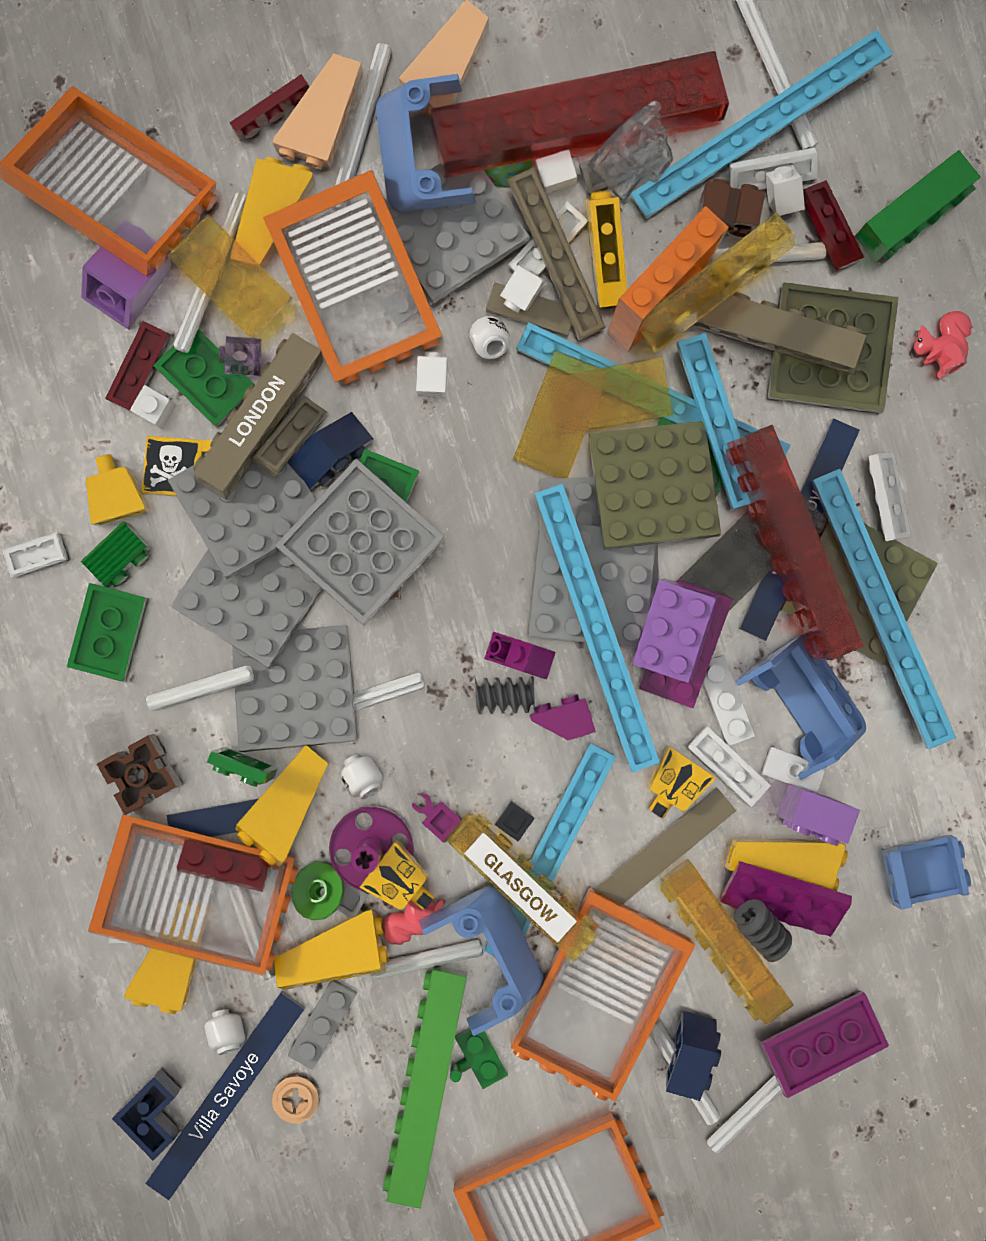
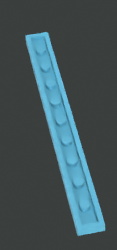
[631,30,893,219]
[516,322,790,472]
[811,469,956,749]
[534,484,660,772]

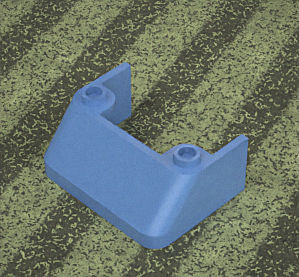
[376,74,476,212]
[736,635,866,780]
[418,886,544,1036]

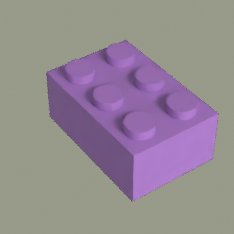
[632,578,720,683]
[777,784,860,846]

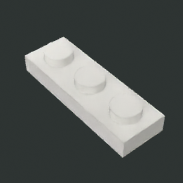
[729,147,818,190]
[508,201,588,277]
[868,452,911,541]
[703,655,755,746]
[686,726,771,807]

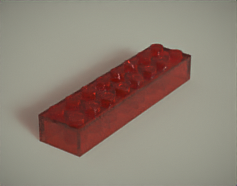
[726,424,864,661]

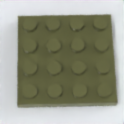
[768,282,899,413]
[588,421,721,550]
[780,521,938,665]

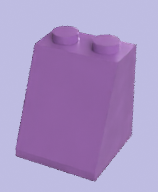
[81,221,173,330]

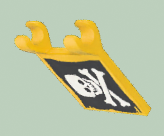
[141,436,212,496]

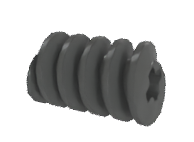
[475,677,535,714]
[734,899,792,962]

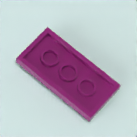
[639,579,733,709]
[720,861,852,937]
[760,992,889,1098]

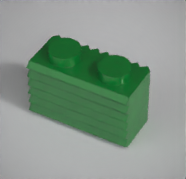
[81,521,151,588]

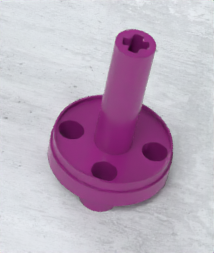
[329,806,414,891]

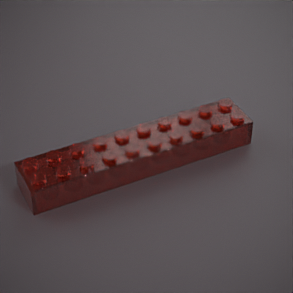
[431,51,729,178]

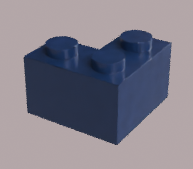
[288,412,373,490]
[666,1011,721,1101]
[112,1069,181,1161]

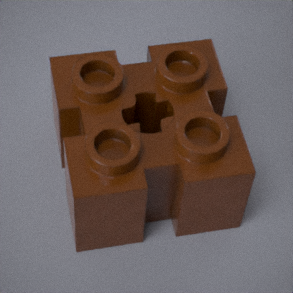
[697,179,766,239]
[96,734,182,815]

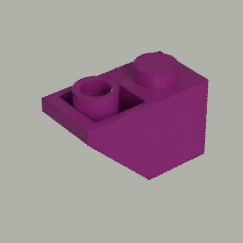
[484,632,556,680]
[529,694,596,740]

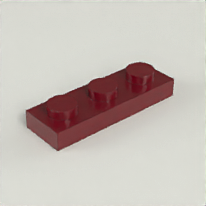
[229,74,309,140]
[803,180,864,271]
[105,321,171,412]
[176,840,271,892]

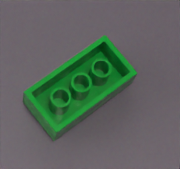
[854,150,981,263]

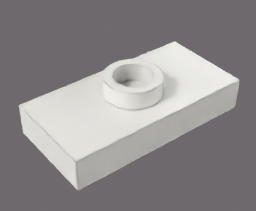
[2,532,69,578]
[761,746,826,793]

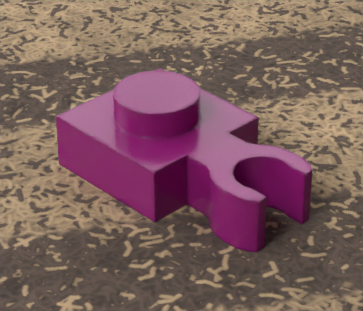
[412,793,464,843]

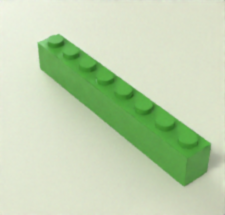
[382,966,467,1209]

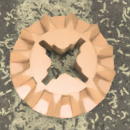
[272,1075,319,1123]

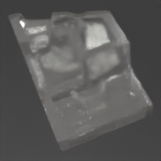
[587,101,673,202]

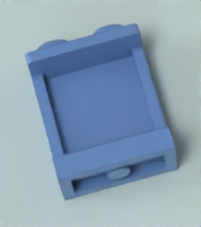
[882,835,971,910]

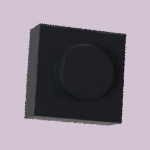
[494,801,535,842]

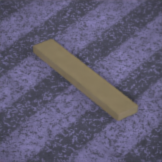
[507,167,606,340]
[583,788,736,921]

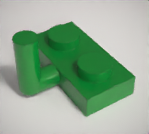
[450,1028,508,1089]

